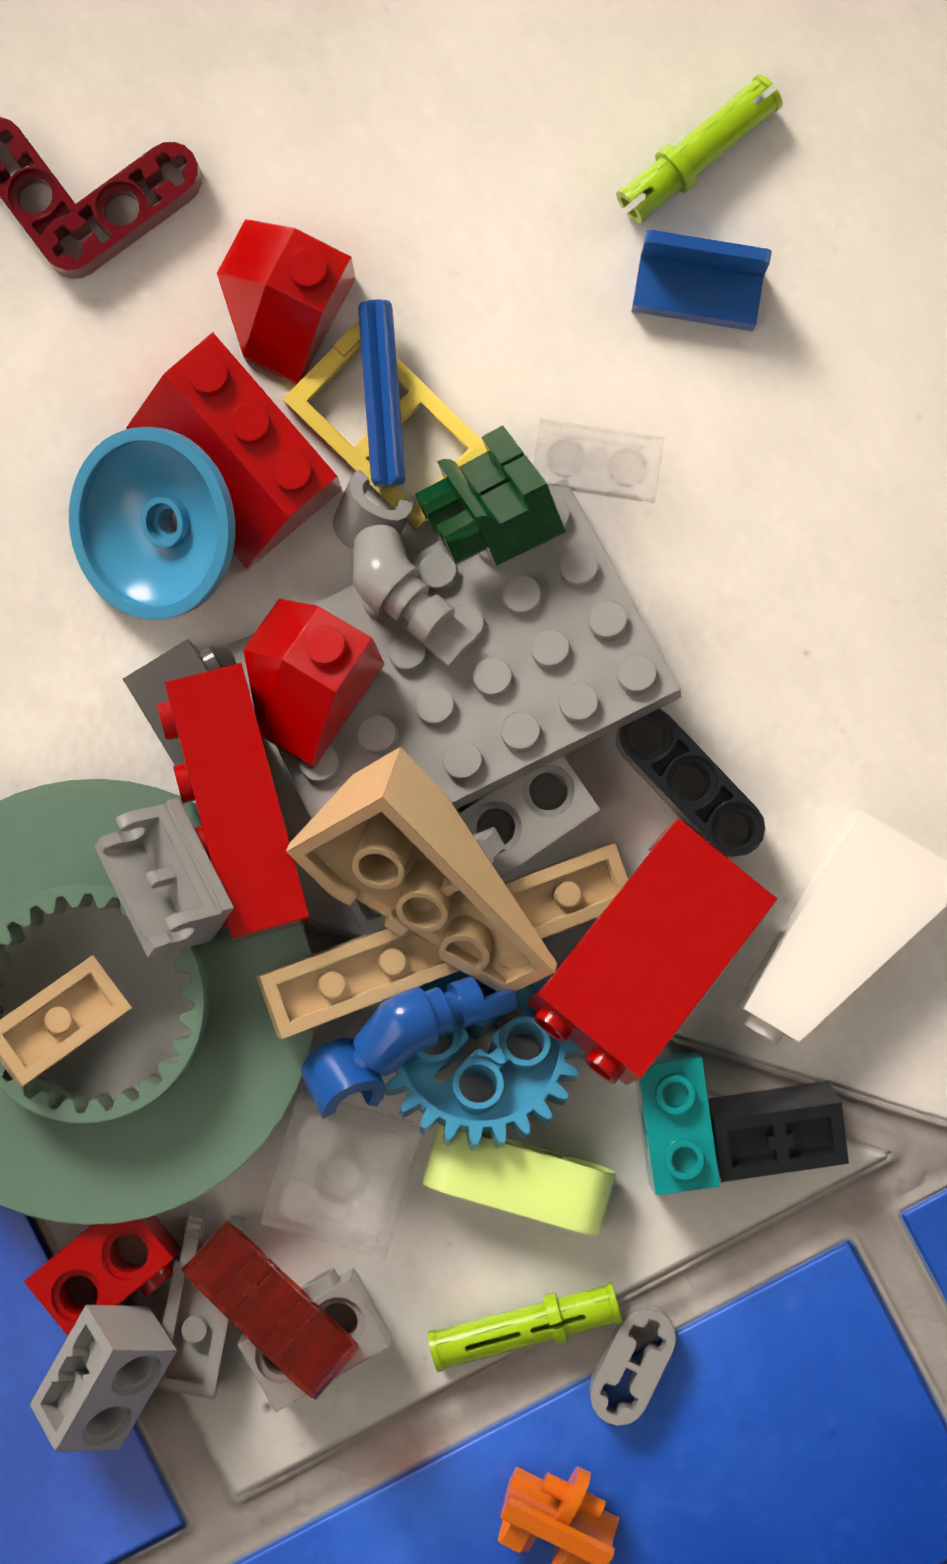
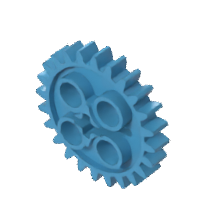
[385,970,582,1151]

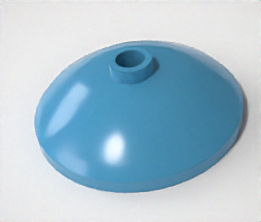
[69,427,235,620]

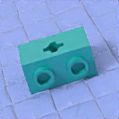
[635,1051,720,1195]

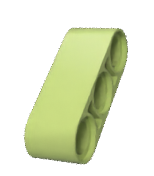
[422,1124,617,1235]

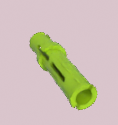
[616,74,783,224]
[427,1282,623,1372]

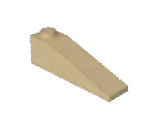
[286,747,557,992]

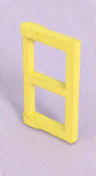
[283,321,487,531]

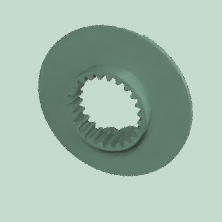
[0,779,314,1225]

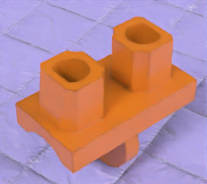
[498,1466,619,1564]

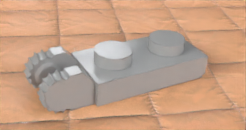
[156,1208,245,1399]

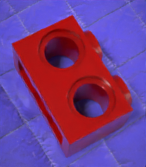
[24,1215,181,1336]

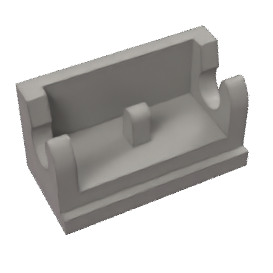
[94,798,234,958]

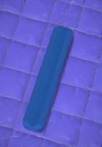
[358,299,406,488]

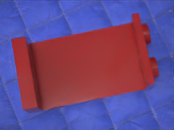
[526,818,778,1085]

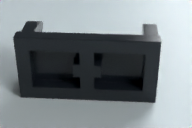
[708,1081,849,1182]

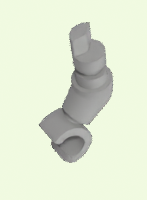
[332,470,477,666]

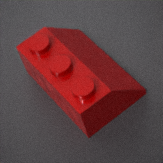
[126,332,342,570]

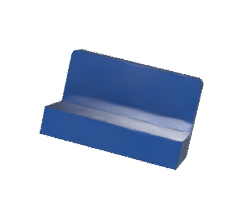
[631,230,772,331]

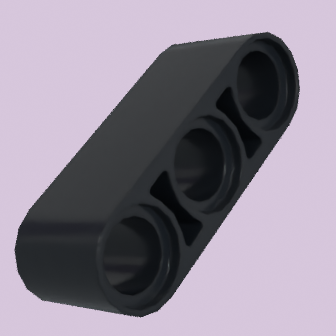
[615,708,766,857]

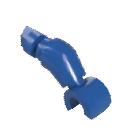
[301,976,517,1119]

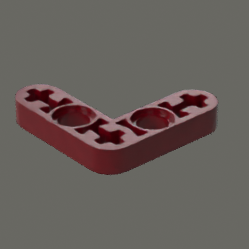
[0,117,202,279]

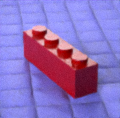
[156,663,309,942]

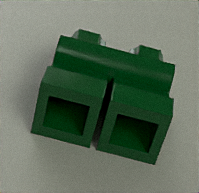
[415,425,566,566]

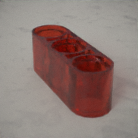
[182,1220,361,1400]

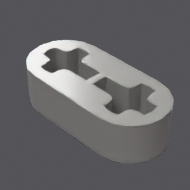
[589,1303,676,1426]

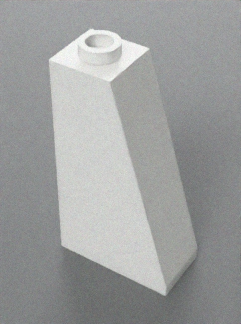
[736,810,947,1044]

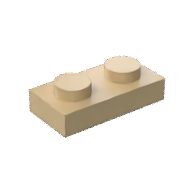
[0,955,132,1089]

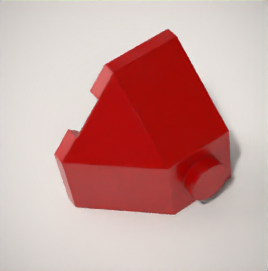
[217,219,356,385]
[243,598,385,769]

